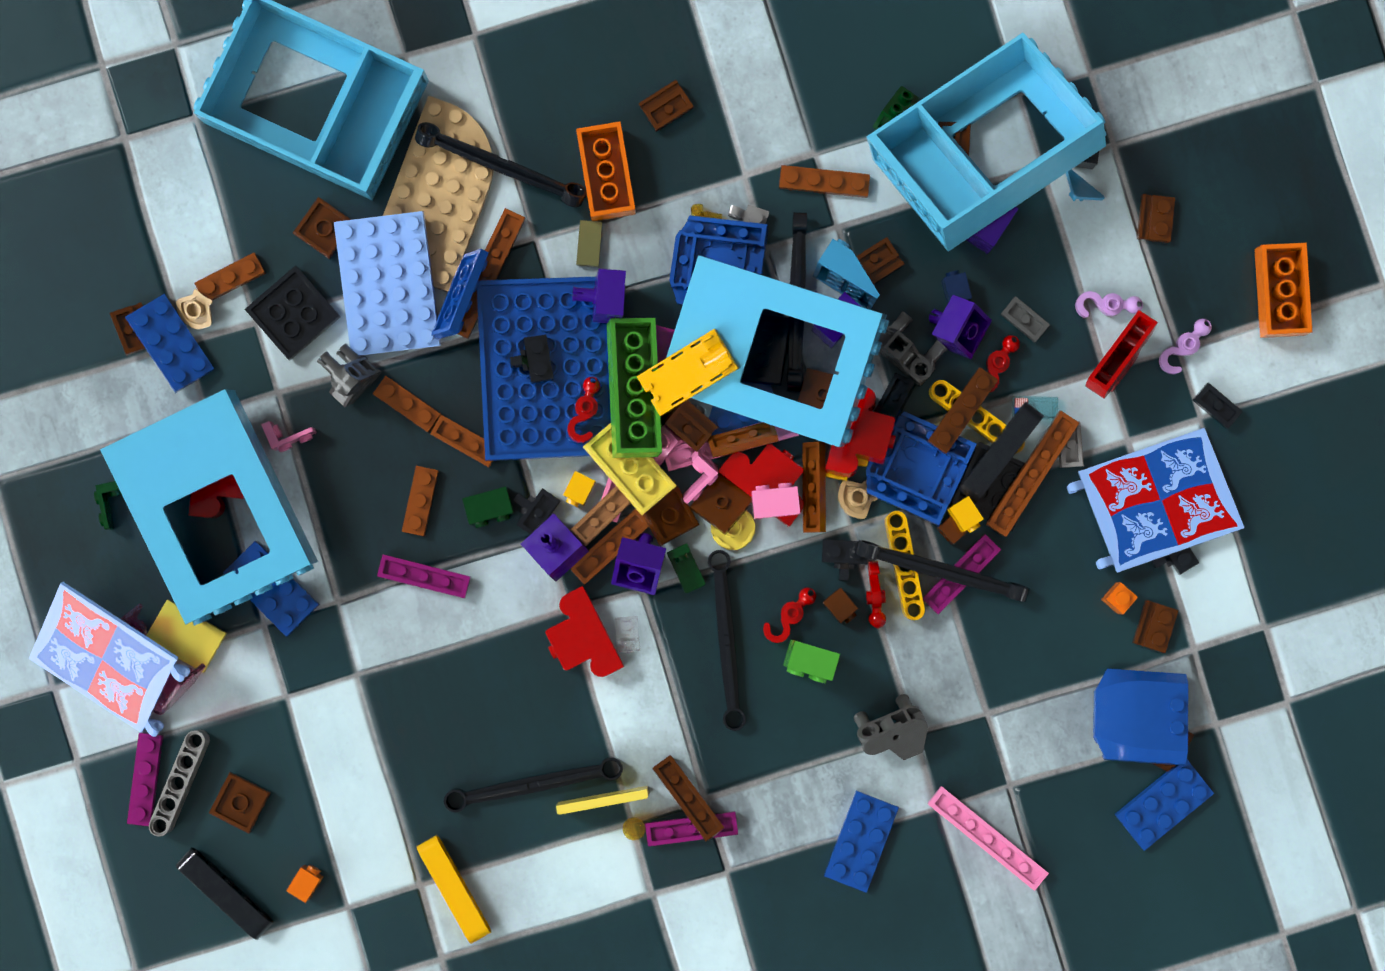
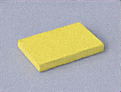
[146,600,227,673]

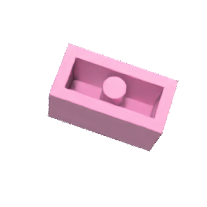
[751,483,800,519]

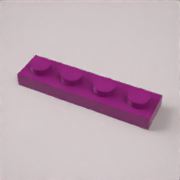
[923,534,1001,615]
[377,555,471,598]
[127,733,163,826]
[645,811,738,846]

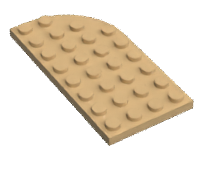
[383,95,493,292]

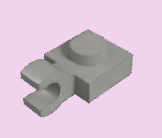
[728,205,769,224]

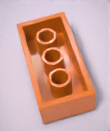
[576,122,636,221]
[1255,243,1312,338]

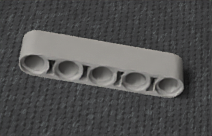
[149,729,210,837]

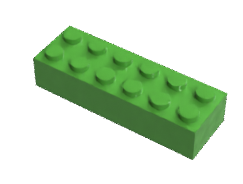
[607,318,662,458]

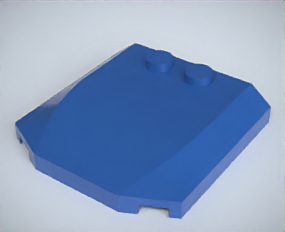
[669,215,768,305]
[866,412,977,526]
[1093,669,1188,765]

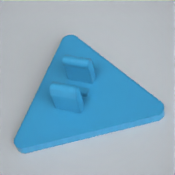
[1066,169,1105,202]

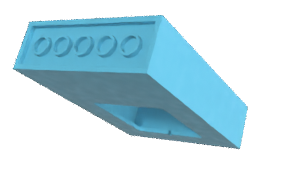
[193,0,429,200]
[866,33,1107,251]
[666,255,889,447]
[100,389,318,626]

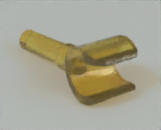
[691,204,722,219]

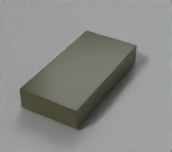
[576,220,603,267]

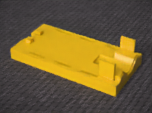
[637,329,739,416]

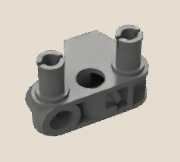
[879,311,947,386]
[317,344,382,407]
[854,694,928,760]

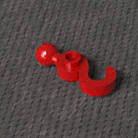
[972,335,1020,393]
[567,377,601,443]
[866,561,886,628]
[763,587,817,643]

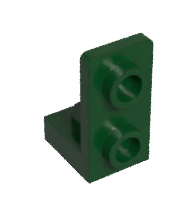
[873,86,919,130]
[94,481,122,530]
[666,543,705,593]

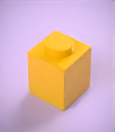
[563,471,596,508]
[947,496,983,533]

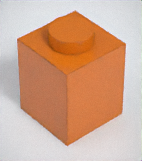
[1101,582,1138,614]
[286,864,324,903]

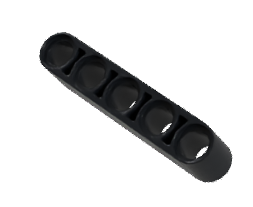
[957,402,1044,503]
[176,847,273,940]

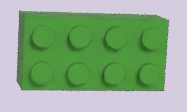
[783,639,840,684]

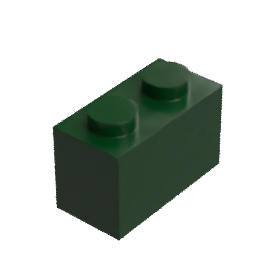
[462,486,515,528]

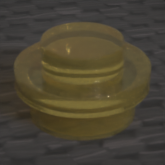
[623,817,645,840]

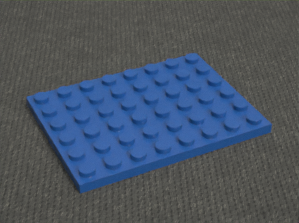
[477,277,611,461]

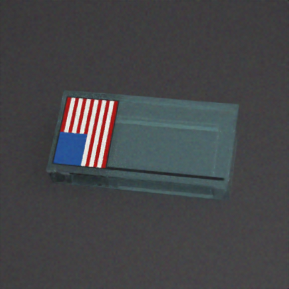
[1012,396,1058,420]

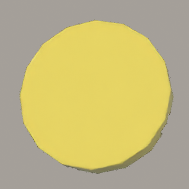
[711,510,755,550]

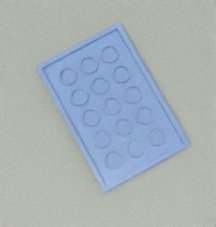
[334,211,441,356]

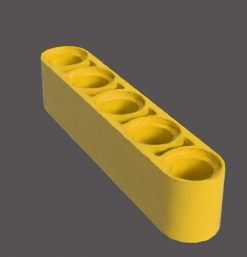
[929,380,1025,454]
[885,511,925,620]
[417,835,491,944]

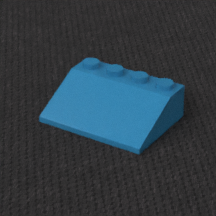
[813,239,880,310]

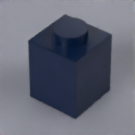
[941,270,972,304]

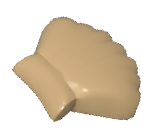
[176,289,213,329]
[838,480,877,519]

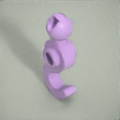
[1075,291,1143,318]
[1159,319,1212,374]

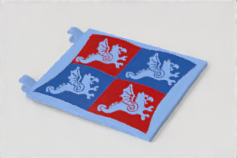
[1067,428,1244,573]
[29,582,190,737]

